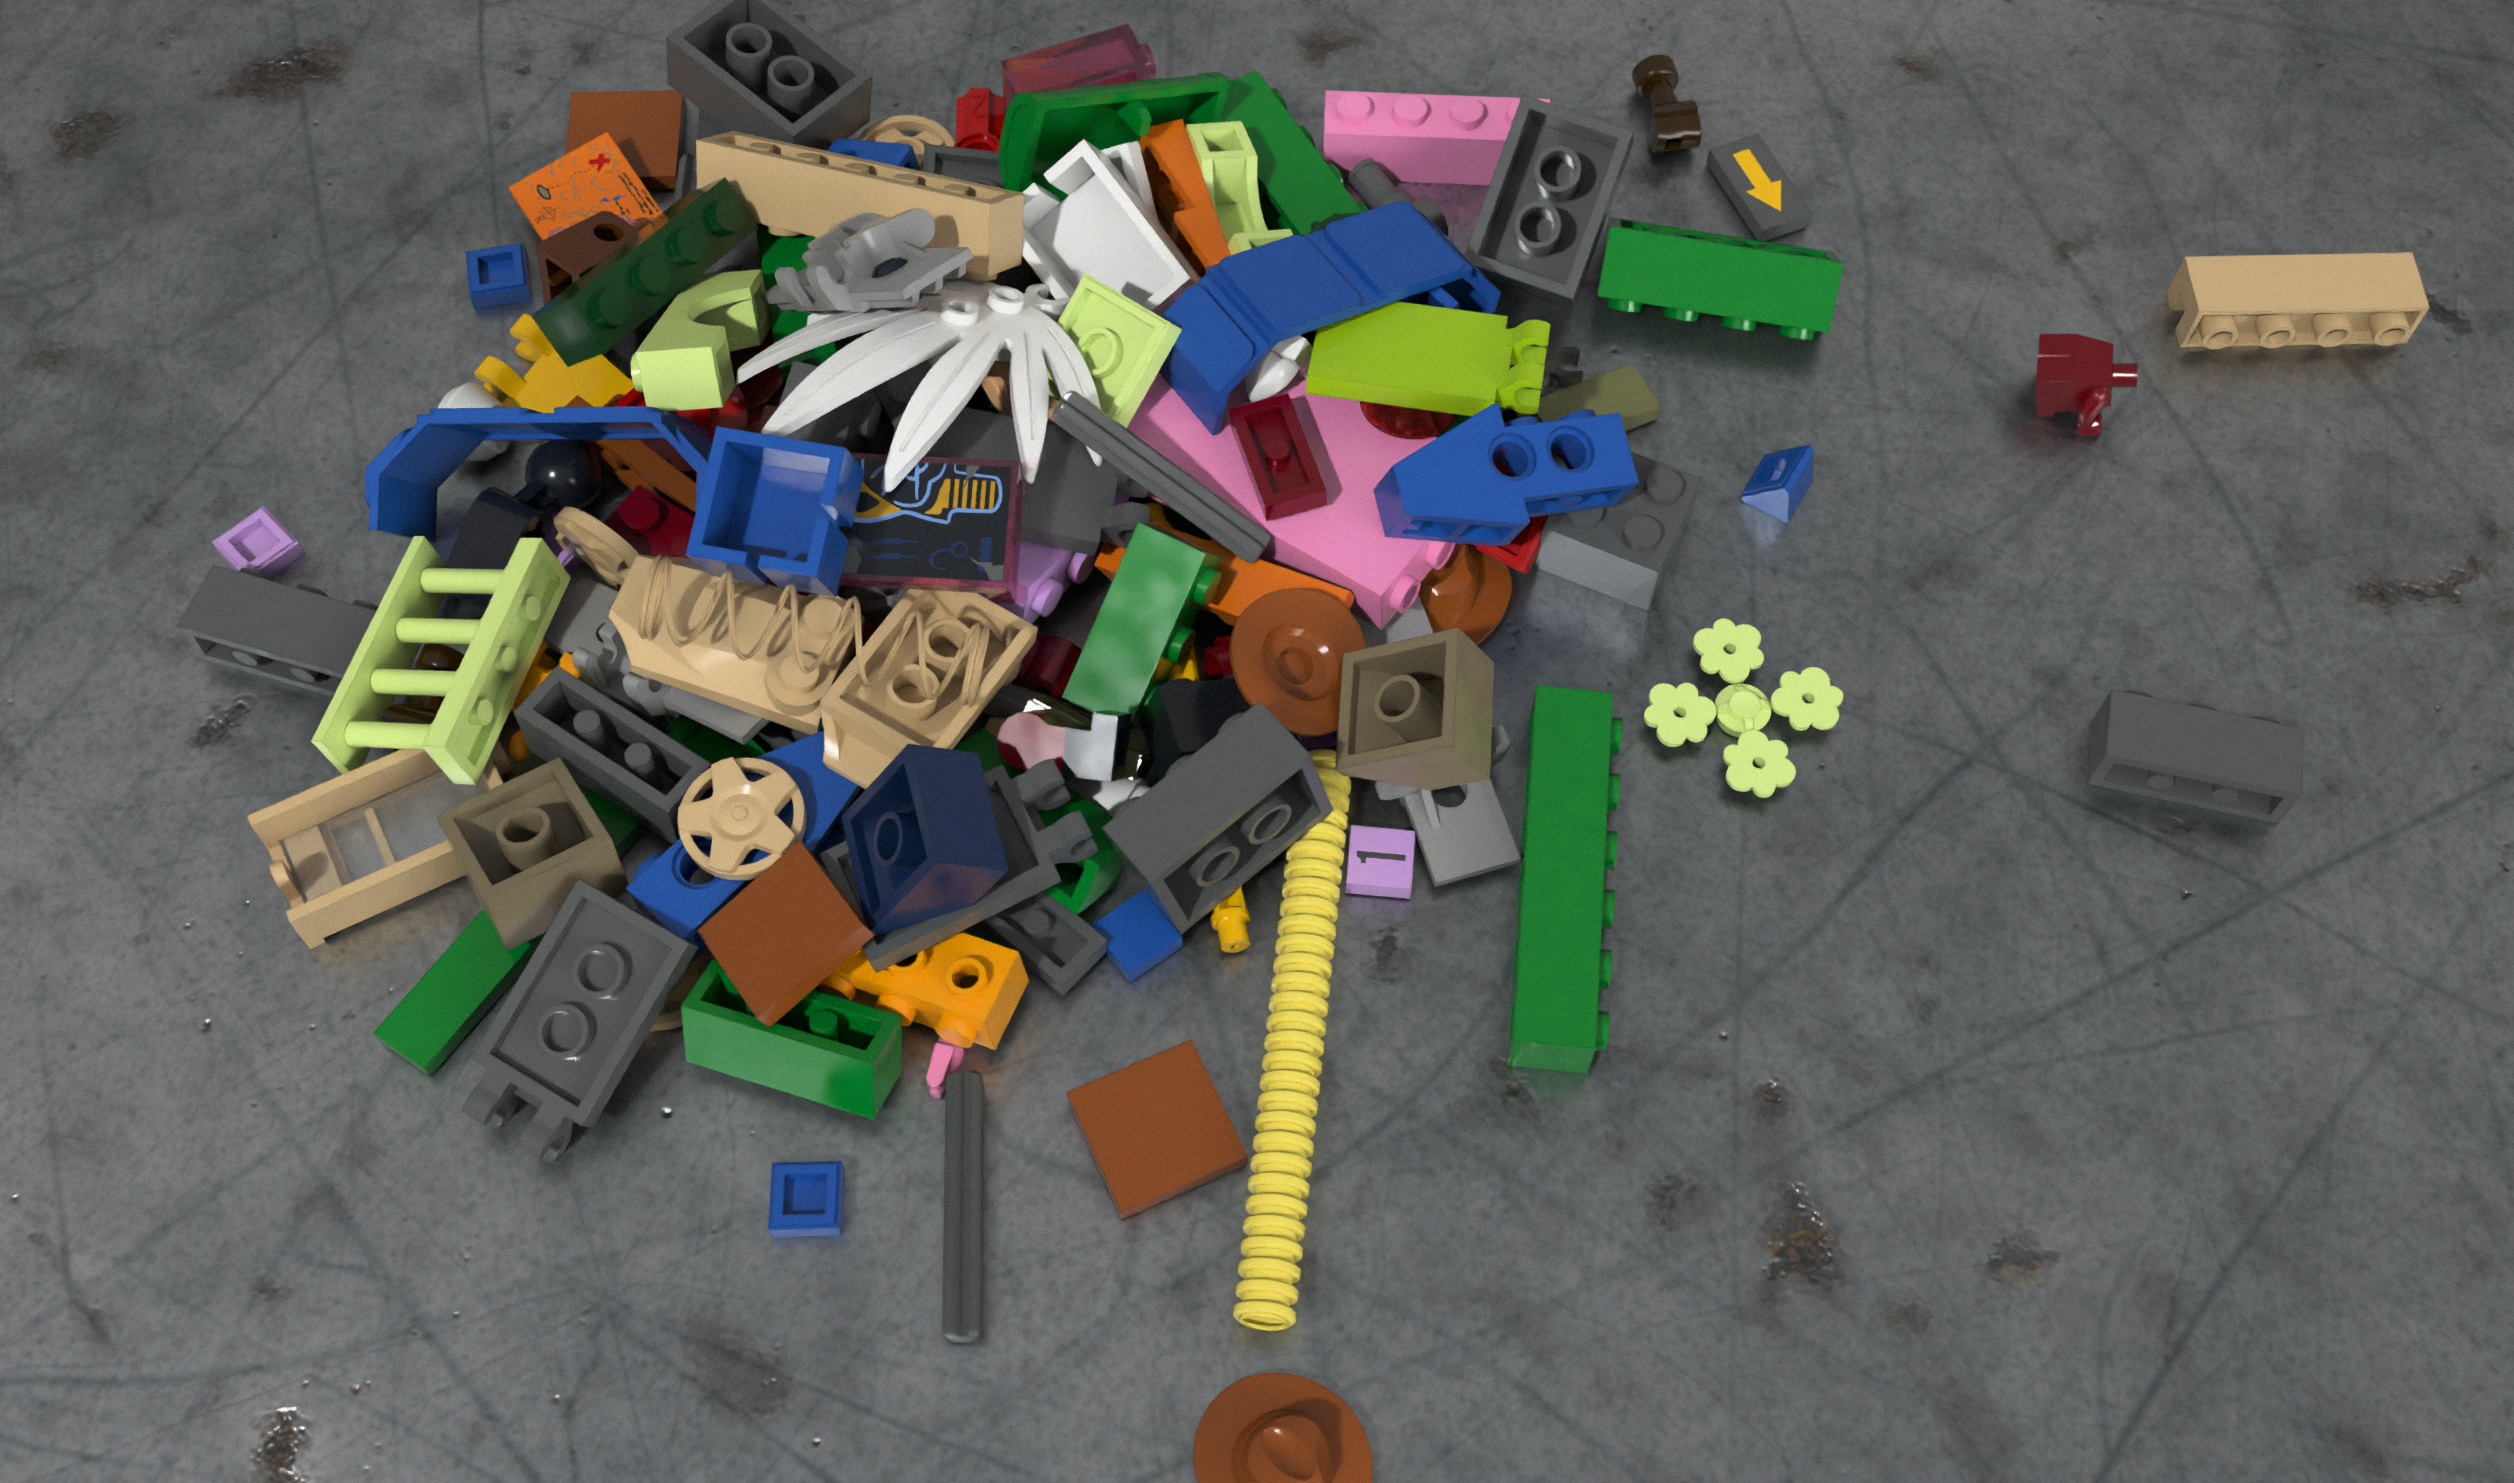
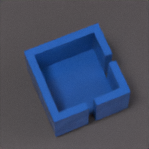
[686,426,865,597]

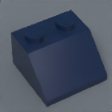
[841,744,1009,935]

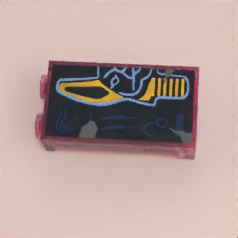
[783,453,1026,604]

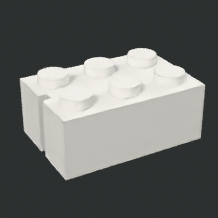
[1022,139,1201,316]

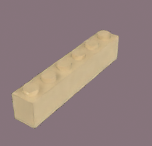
[696,131,1024,281]

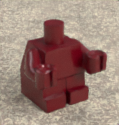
[2036,334,2138,436]

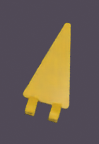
[474,313,634,413]

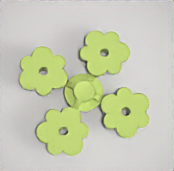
[1643,618,1844,798]

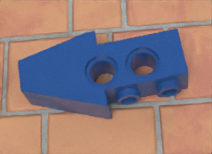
[1373,403,1639,546]
[626,730,865,961]

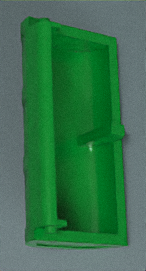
[998,72,1231,202]

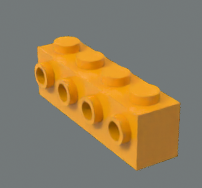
[815,932,1029,1050]

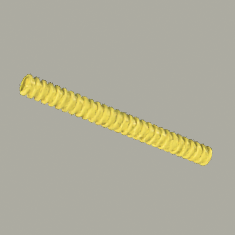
[1233,749,1352,1331]

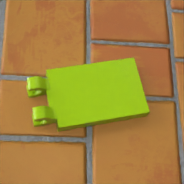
[1306,301,1551,416]

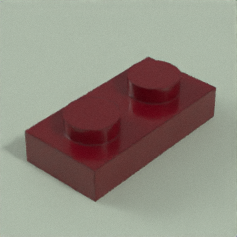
[1228,393,1327,521]

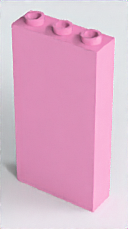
[1127,372,1456,630]

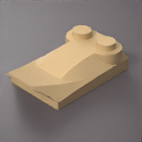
[608,554,865,735]
[819,577,1038,790]

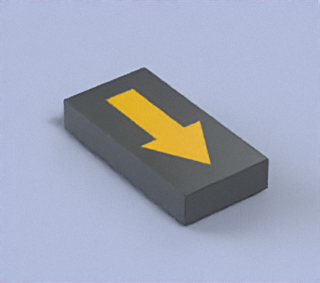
[1706,134,1812,241]

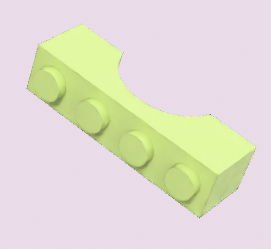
[1186,121,1293,255]
[631,269,772,411]

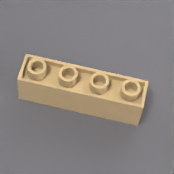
[2166,252,2430,349]

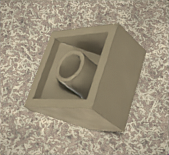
[1335,628,1494,791]
[436,757,629,951]

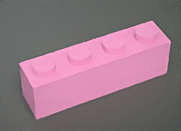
[1322,90,1550,185]

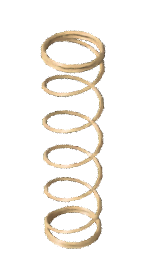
[638,554,990,708]

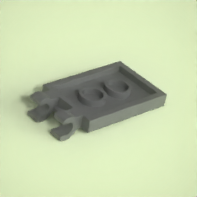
[919,407,1150,556]
[819,758,1099,973]
[462,879,698,1161]

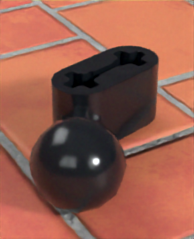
[445,440,604,612]

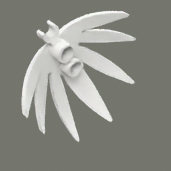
[736,277,1103,492]

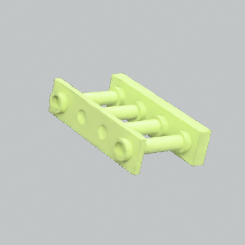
[311,536,571,785]

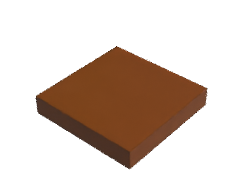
[565,90,686,190]
[697,840,875,1028]
[1067,1039,1248,1220]

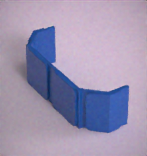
[1159,201,1501,435]
[365,406,713,543]

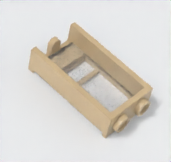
[247,739,513,949]

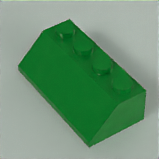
[1597,217,1844,340]

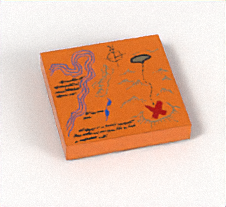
[508,132,663,241]

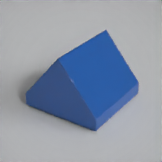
[1740,445,1814,523]

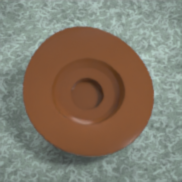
[1418,543,1512,646]
[1229,588,1367,736]
[1193,1373,1373,1483]

